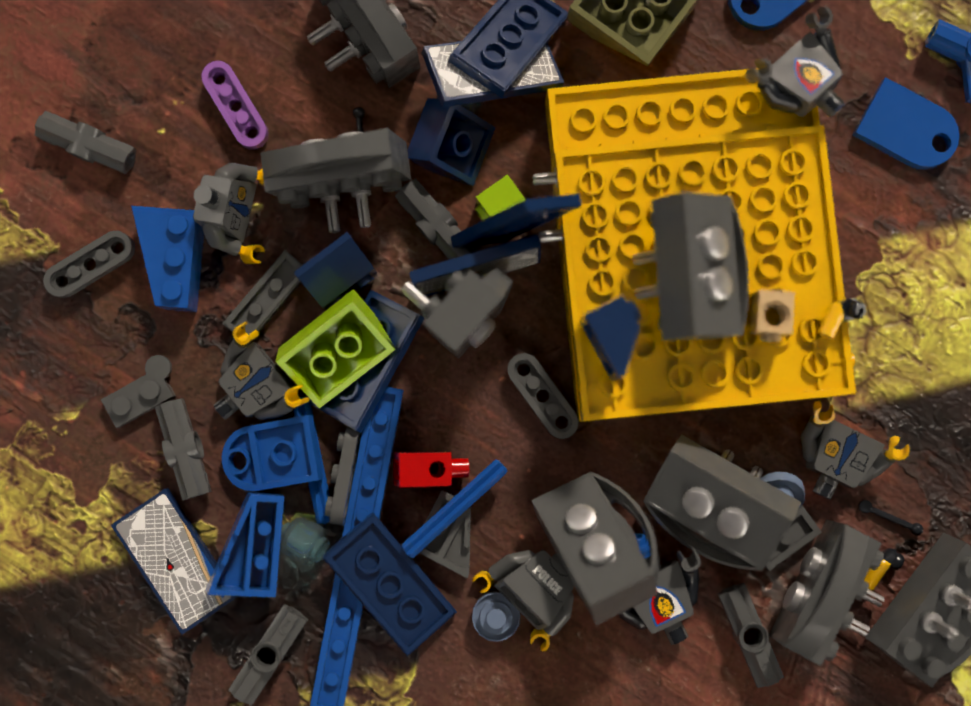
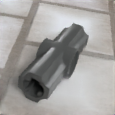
[34,111,137,174]
[395,178,478,260]
[155,398,212,500]
[717,583,784,688]
[228,604,308,706]

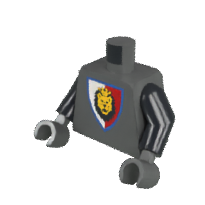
[745,7,845,118]
[618,547,701,645]

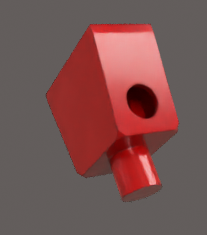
[393,452,470,487]

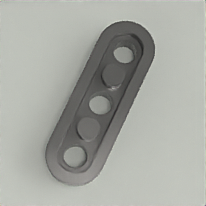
[43,231,135,298]
[507,353,579,439]
[325,426,361,526]

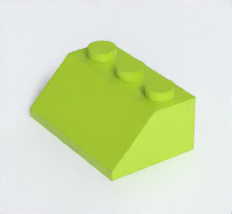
[275,289,395,409]

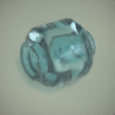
[280,517,330,566]

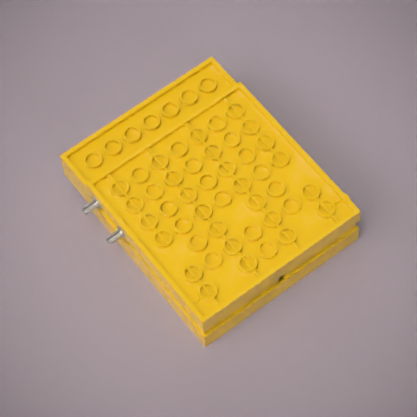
[532,68,856,421]

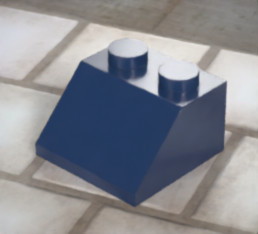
[407,98,496,186]
[293,232,377,310]
[579,295,641,382]

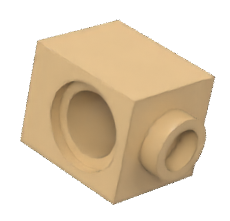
[750,290,795,342]

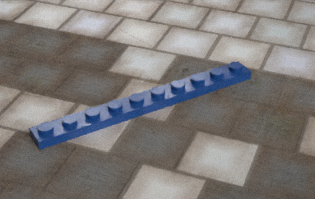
[310,387,404,706]

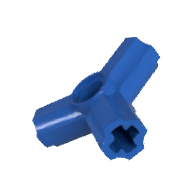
[924,19,971,104]

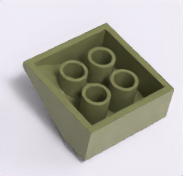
[567,0,700,66]

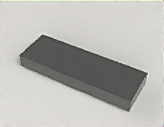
[222,250,303,344]

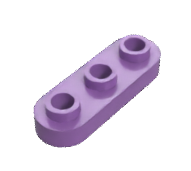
[202,61,269,149]

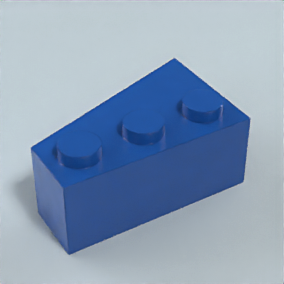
[131,206,204,312]
[206,492,284,597]

